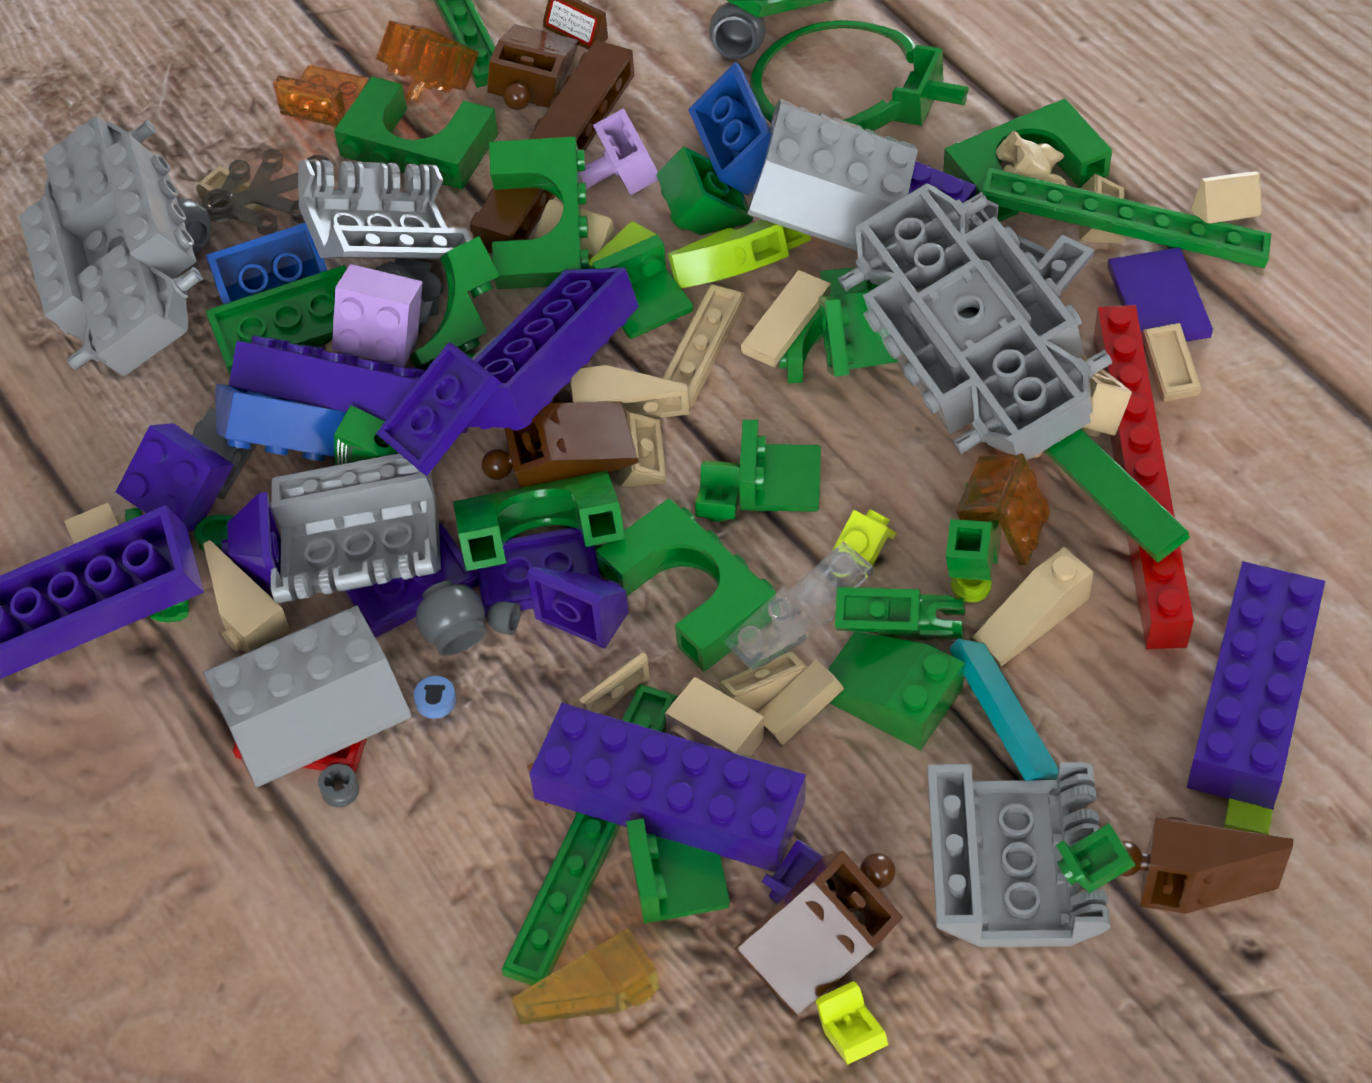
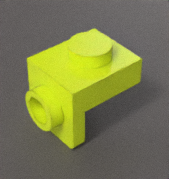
[832,509,897,572]
[816,981,888,1065]

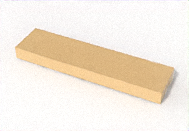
[663,284,745,409]

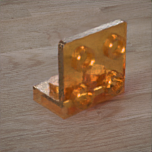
[273,65,368,127]
[956,453,1050,565]

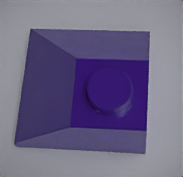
[222,492,284,603]
[527,567,629,649]

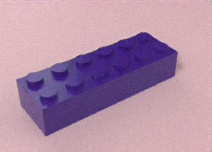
[467,268,639,430]
[228,335,468,433]
[0,505,204,679]
[1186,561,1325,810]
[530,703,806,872]

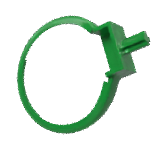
[750,20,969,131]

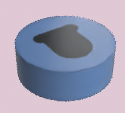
[413,676,456,719]

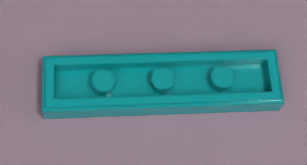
[949,639,1058,781]

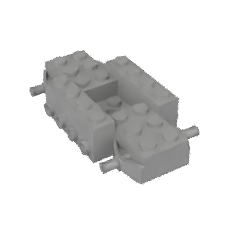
[19,115,203,376]
[838,184,1112,463]

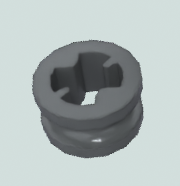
[318,764,359,807]

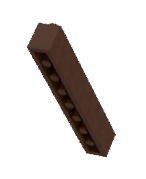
[470,40,634,254]

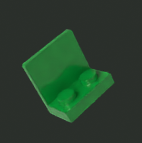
[592,235,693,339]
[818,289,899,377]
[739,419,821,512]
[626,818,730,924]

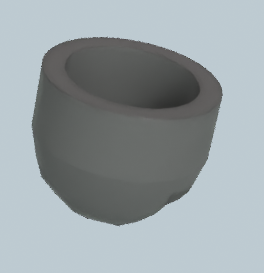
[487,601,520,635]

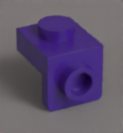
[761,839,826,903]

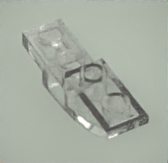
[723,541,874,670]

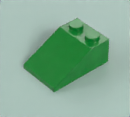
[828,631,965,751]

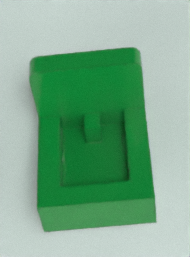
[695,461,740,522]
[1056,823,1136,894]

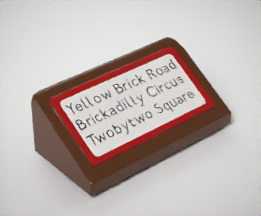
[543,0,608,50]

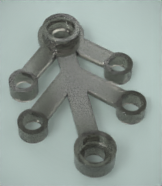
[202,149,330,236]

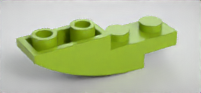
[668,219,811,288]

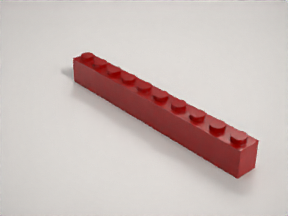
[1093,305,1194,650]

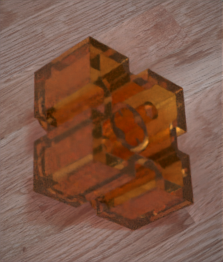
[376,20,479,102]

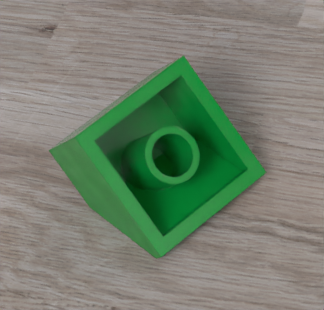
[656,146,753,235]

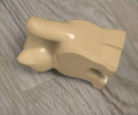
[996,131,1067,186]

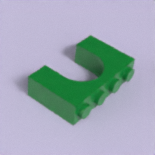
[334,76,499,190]
[943,98,1112,222]
[489,137,590,290]
[453,470,625,571]
[596,498,777,672]

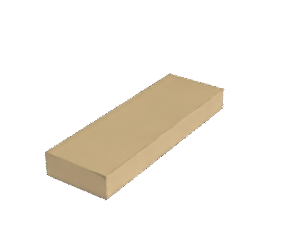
[741,270,831,367]

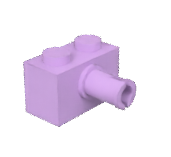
[579,108,658,195]

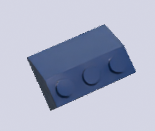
[688,62,772,195]
[205,223,327,305]
[215,384,346,462]

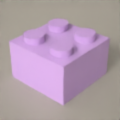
[332,264,423,367]

